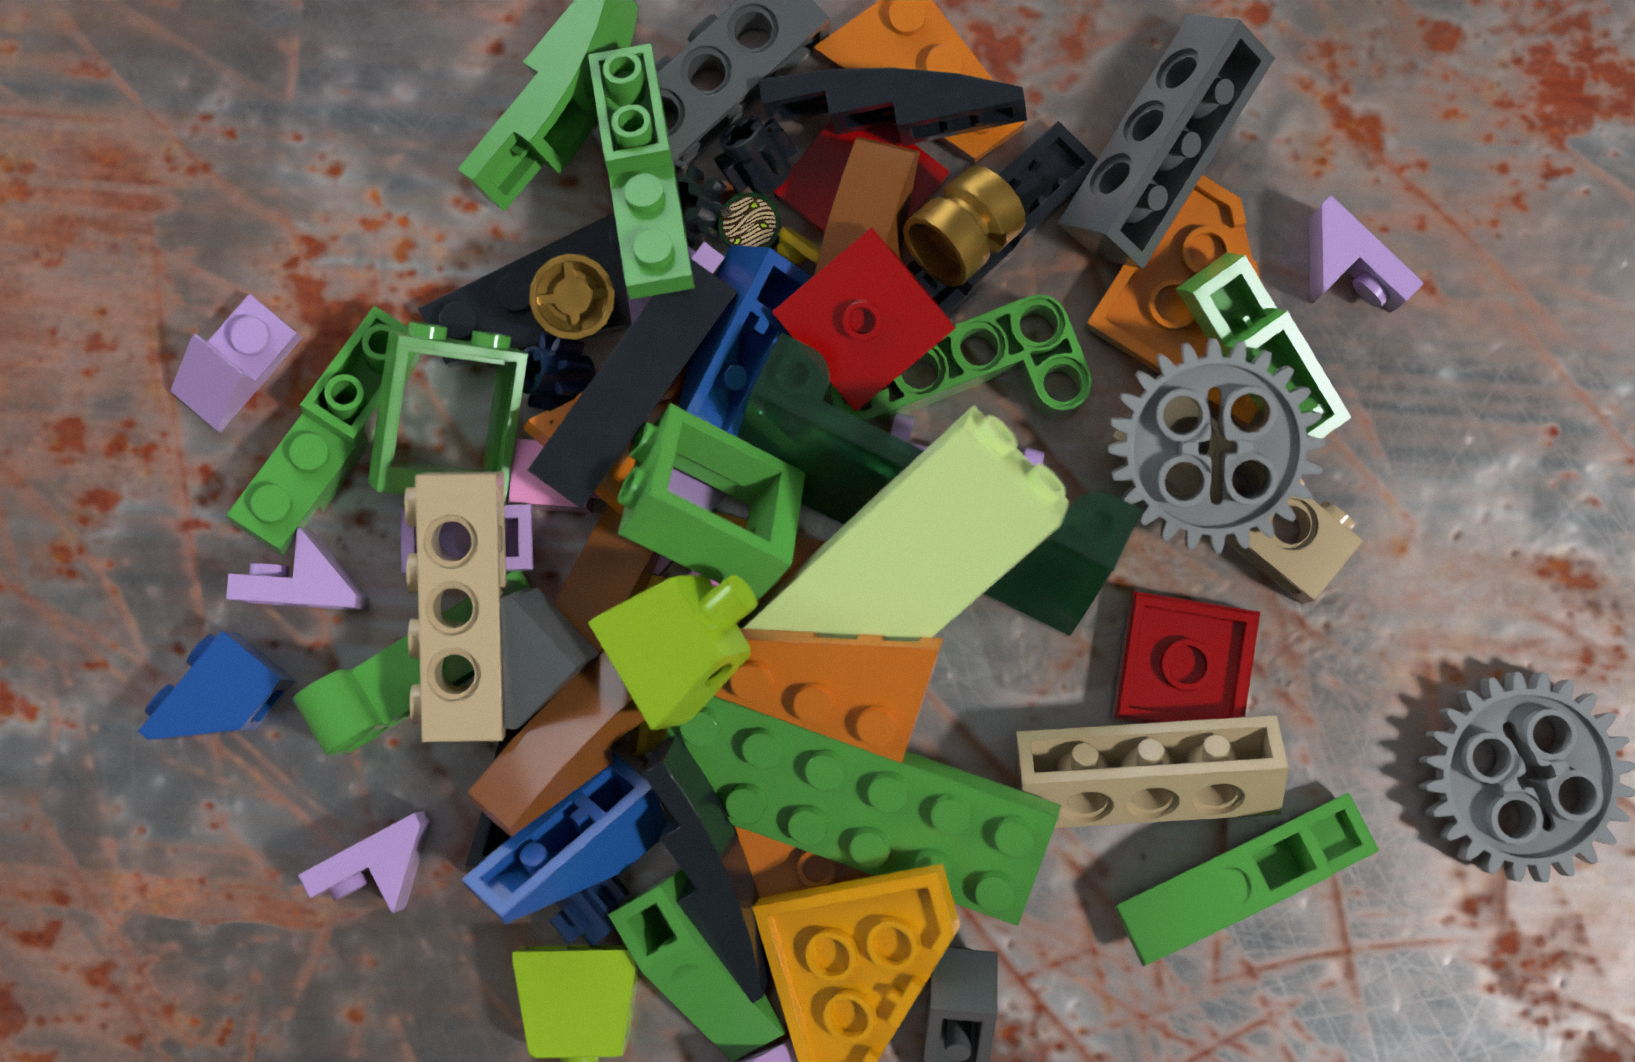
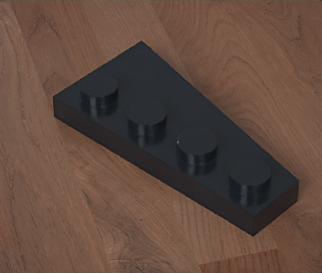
[418,212,632,368]

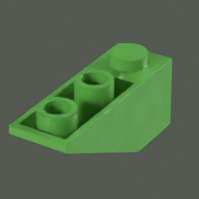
[608,868,787,1062]

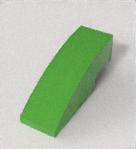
[1175,252,1352,439]

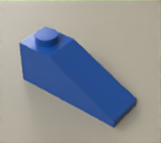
[678,245,812,437]
[462,751,668,924]

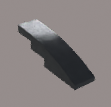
[758,68,1027,146]
[906,121,1098,316]
[527,258,737,509]
[642,733,771,1003]

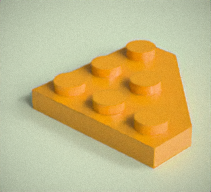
[752,863,961,1062]

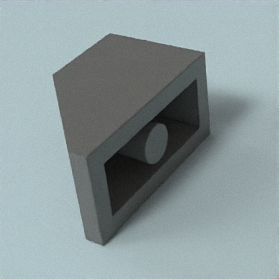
[921,947,998,1062]

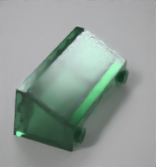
[737,333,1143,637]

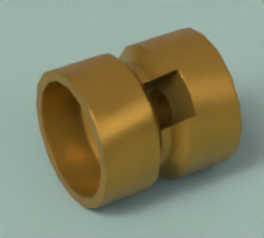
[903,165,1026,287]
[529,253,615,340]

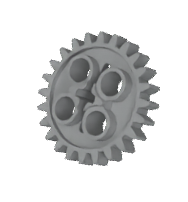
[1107,338,1325,553]
[1419,672,1635,883]

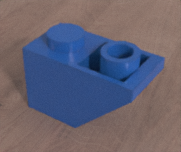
[138,630,296,740]

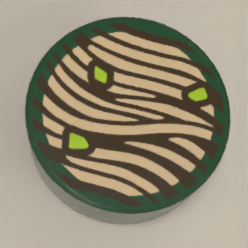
[718,192,782,250]

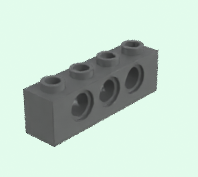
[591,0,830,176]
[1058,14,1275,269]

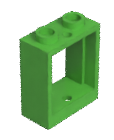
[368,321,528,505]
[618,403,806,602]

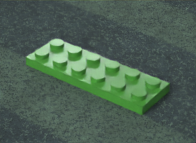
[658,696,1061,926]

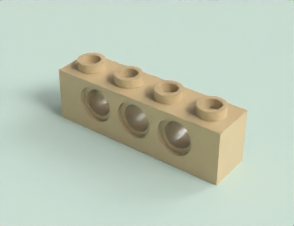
[1106,396,1363,604]
[405,471,510,742]
[1015,715,1289,828]

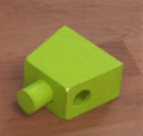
[588,574,757,731]
[512,944,640,1062]

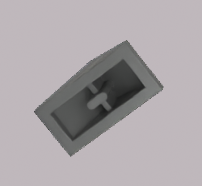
[500,587,600,729]

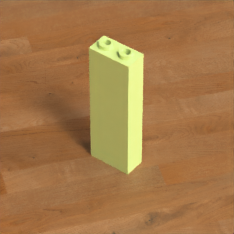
[737,405,1069,642]

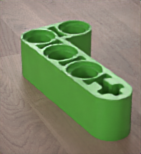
[831,294,1092,429]
[292,571,532,756]

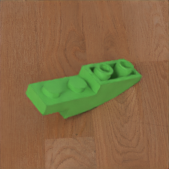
[457,0,639,212]
[588,43,695,300]
[226,306,422,556]
[1113,792,1379,966]

